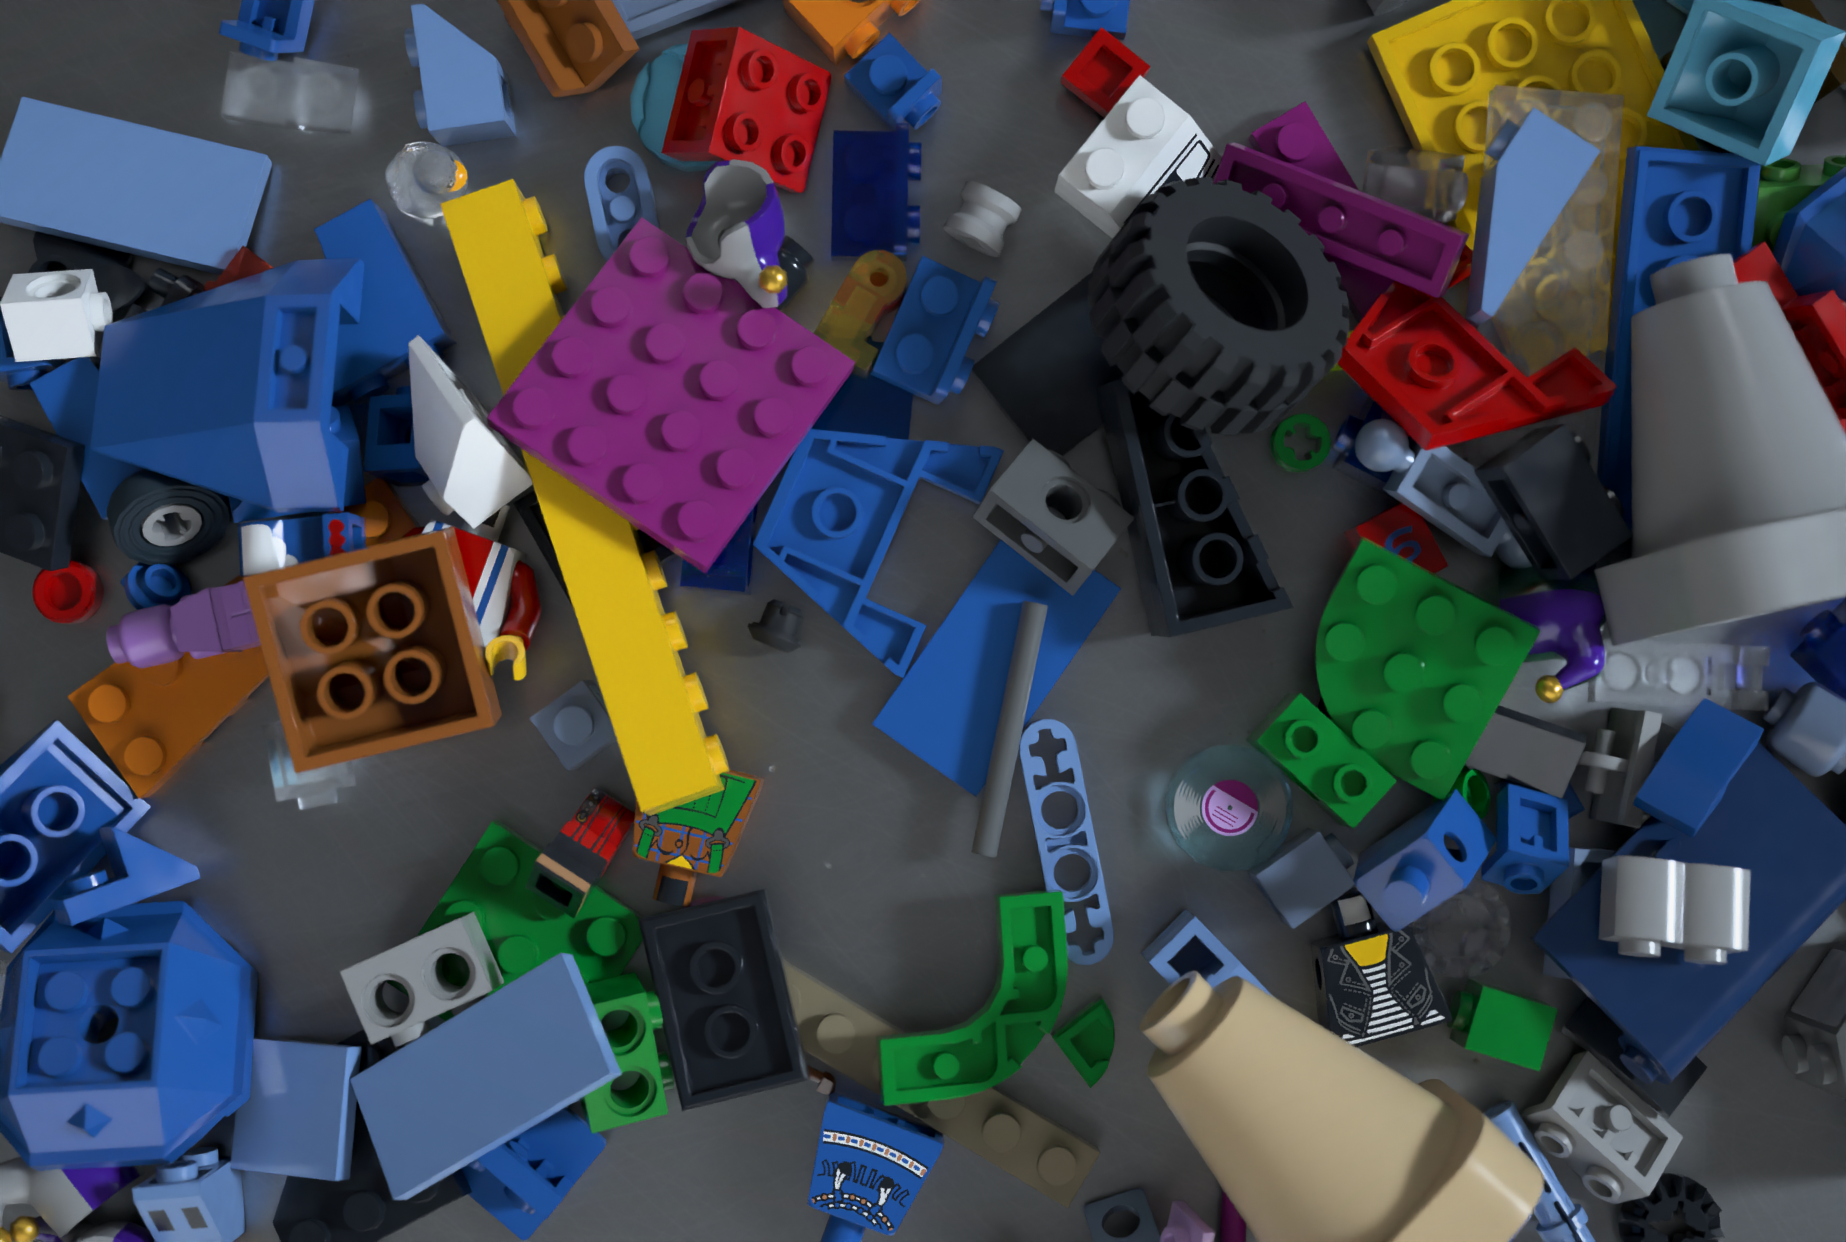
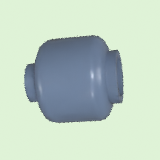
[1762,682,1846,777]

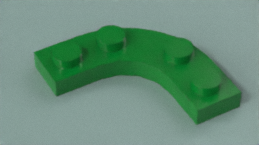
[876,889,1068,1106]

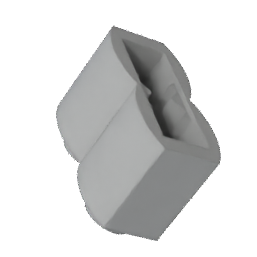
[1599,856,1750,964]

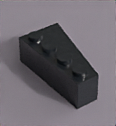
[1096,379,1294,637]

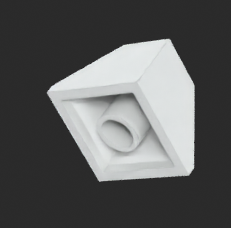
[408,335,532,528]

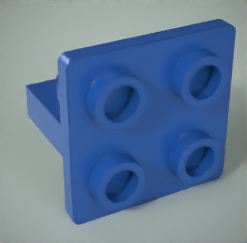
[462,1106,607,1240]

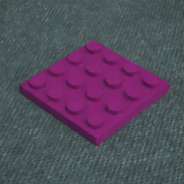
[487,217,855,574]

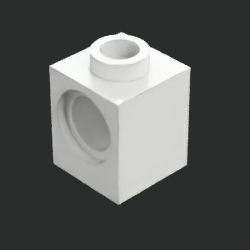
[0,269,113,362]

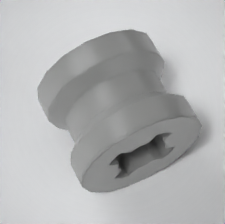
[943,181,1022,257]

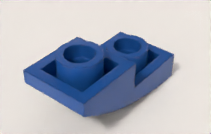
[1633,698,1764,838]

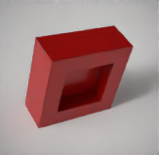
[1060,27,1151,118]

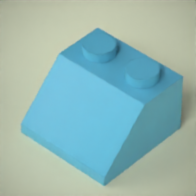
[1647,0,1846,166]

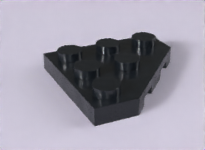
[273,1029,472,1242]

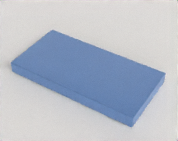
[0,97,272,279]
[350,953,622,1200]

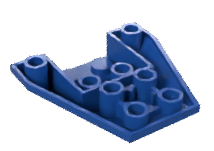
[90,258,365,512]

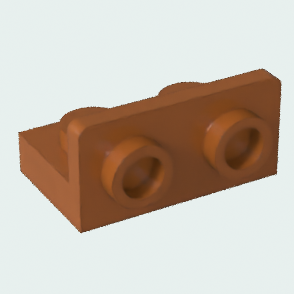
[497,0,640,97]

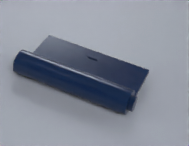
[1531,742,1846,1085]

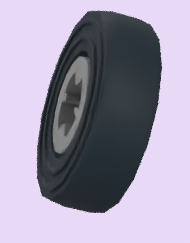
[107,469,230,565]

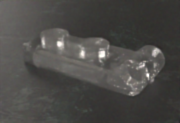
[1588,639,1771,711]

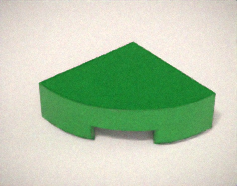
[1050,996,1115,1088]

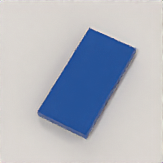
[872,540,1121,797]

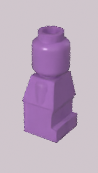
[107,581,261,668]

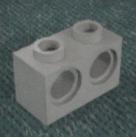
[339,912,505,1047]

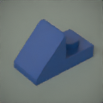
[51,827,201,925]

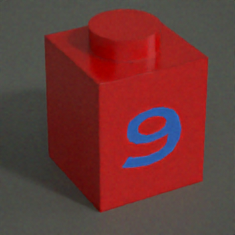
[1343,502,1448,574]

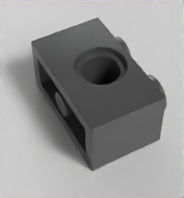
[973,439,1134,596]

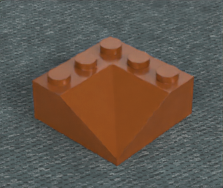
[243,526,502,774]

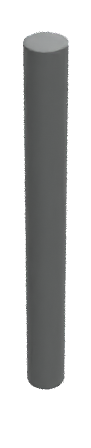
[971,601,1048,857]

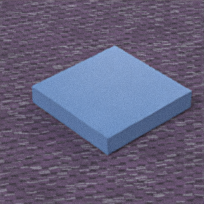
[230,1037,361,1181]

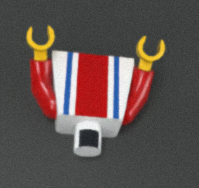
[401,505,542,680]

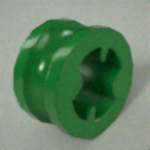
[1269,413,1331,473]

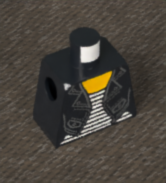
[1311,891,1453,1047]

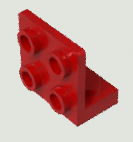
[661,27,832,193]

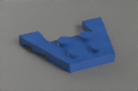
[753,429,1004,678]

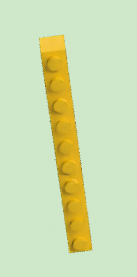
[440,179,729,816]

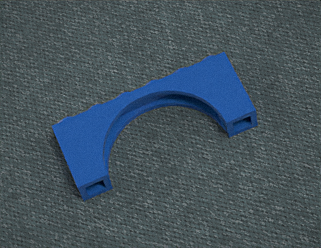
[29,199,456,520]

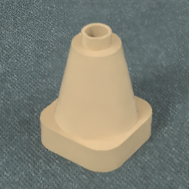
[1140,971,1544,1242]

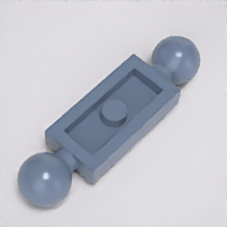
[1355,419,1533,570]

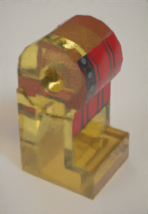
[813,250,907,382]

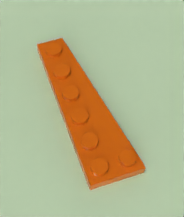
[67,477,421,799]

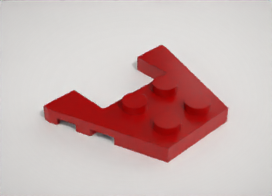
[1337,221,1617,451]

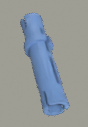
[1483,1100,1596,1242]

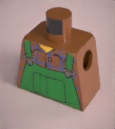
[633,769,765,907]

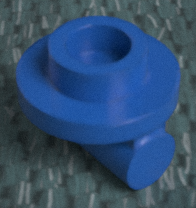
[120,562,191,610]

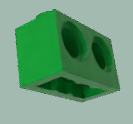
[580,972,674,1134]

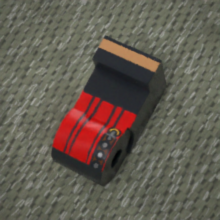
[525,787,635,919]

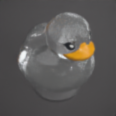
[385,141,468,219]

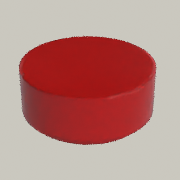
[32,560,104,624]

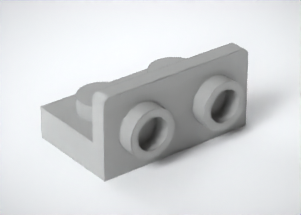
[1521,1051,1683,1204]

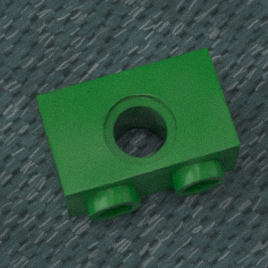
[1245,693,1397,829]

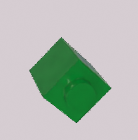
[1447,978,1558,1071]

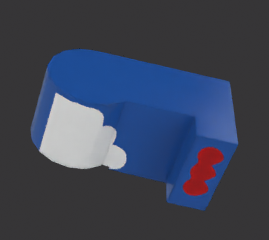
[238,512,366,577]

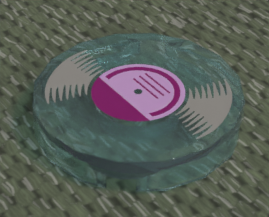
[1165,744,1293,871]

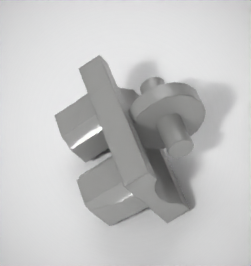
[1578,707,1679,828]

